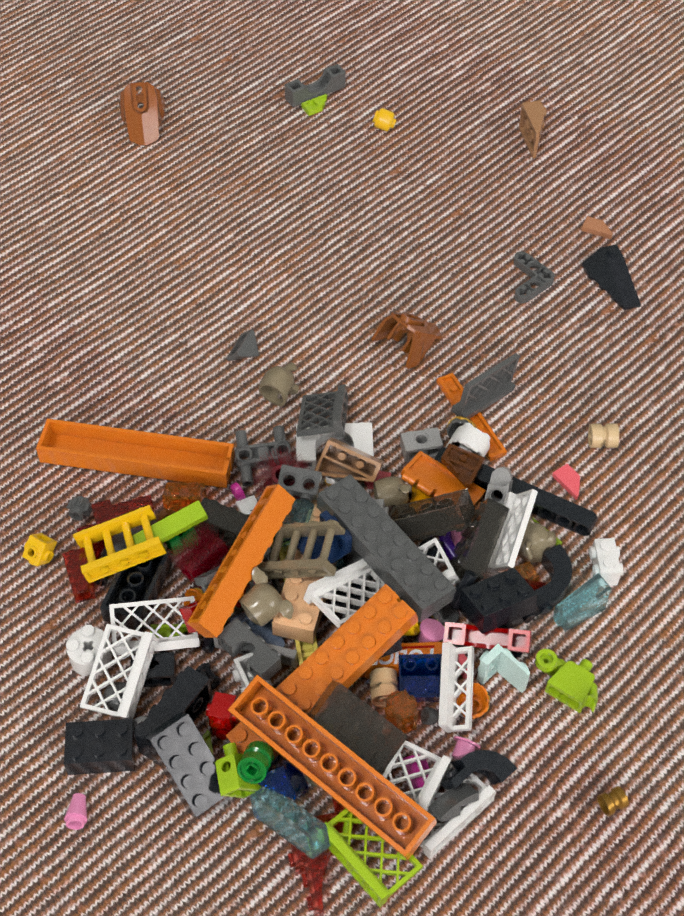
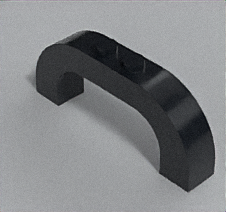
[459,544,572,629]

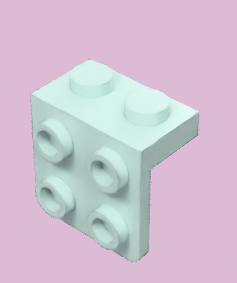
[476,644,530,693]

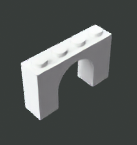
[296,422,374,470]

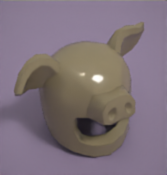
[259,362,299,407]
[373,476,412,515]
[518,515,556,563]
[239,566,294,627]

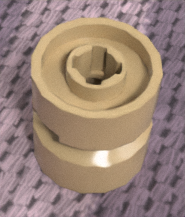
[588,423,619,448]
[369,667,399,708]

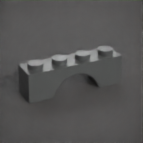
[285,64,346,107]

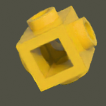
[22,533,57,566]

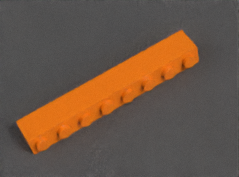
[187,484,295,638]

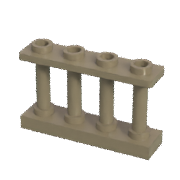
[257,520,346,579]

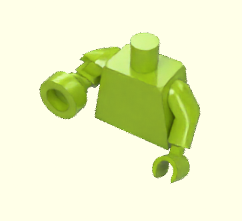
[535,649,598,713]

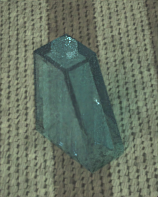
[553,573,612,632]

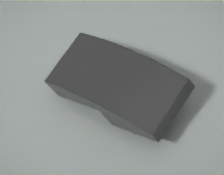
[428,783,479,822]

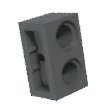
[278,464,322,502]

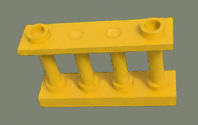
[73,505,166,583]

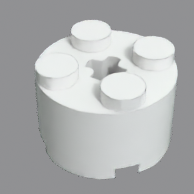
[446,423,491,457]
[66,625,112,676]

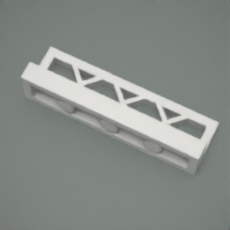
[438,642,474,733]

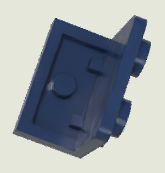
[297,510,352,564]

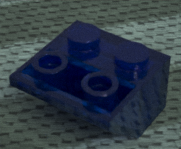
[398,654,442,702]

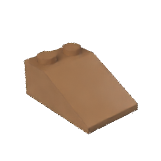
[519,100,546,158]

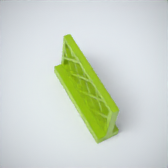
[318,809,423,907]

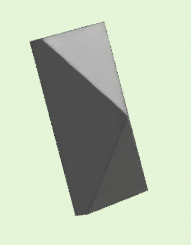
[226,329,259,361]

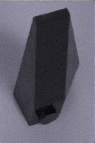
[582,244,641,310]

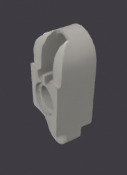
[481,466,513,527]

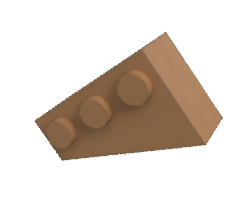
[314,437,384,482]

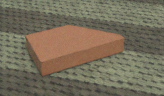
[582,216,613,239]

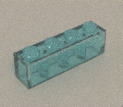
[250,784,330,859]

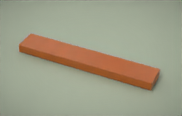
[436,373,507,462]

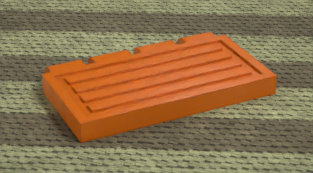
[400,451,486,516]

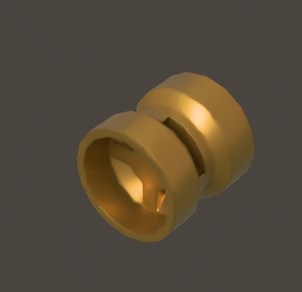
[597,786,629,816]

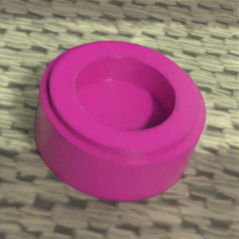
[230,482,246,501]

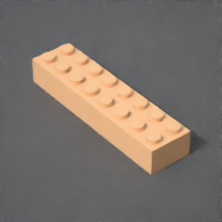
[272,489,338,644]

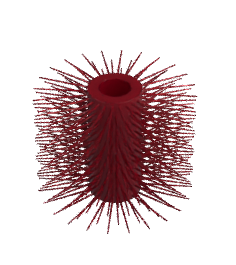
[253,447,314,512]
[167,522,232,588]

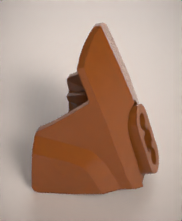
[119,82,165,146]
[371,312,442,369]

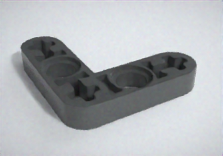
[513,251,555,304]

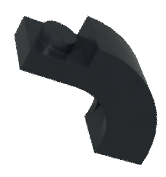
[441,750,517,790]

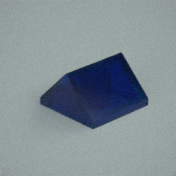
[257,762,309,800]

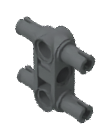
[235,425,292,487]

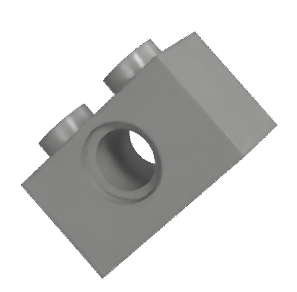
[400,427,443,463]

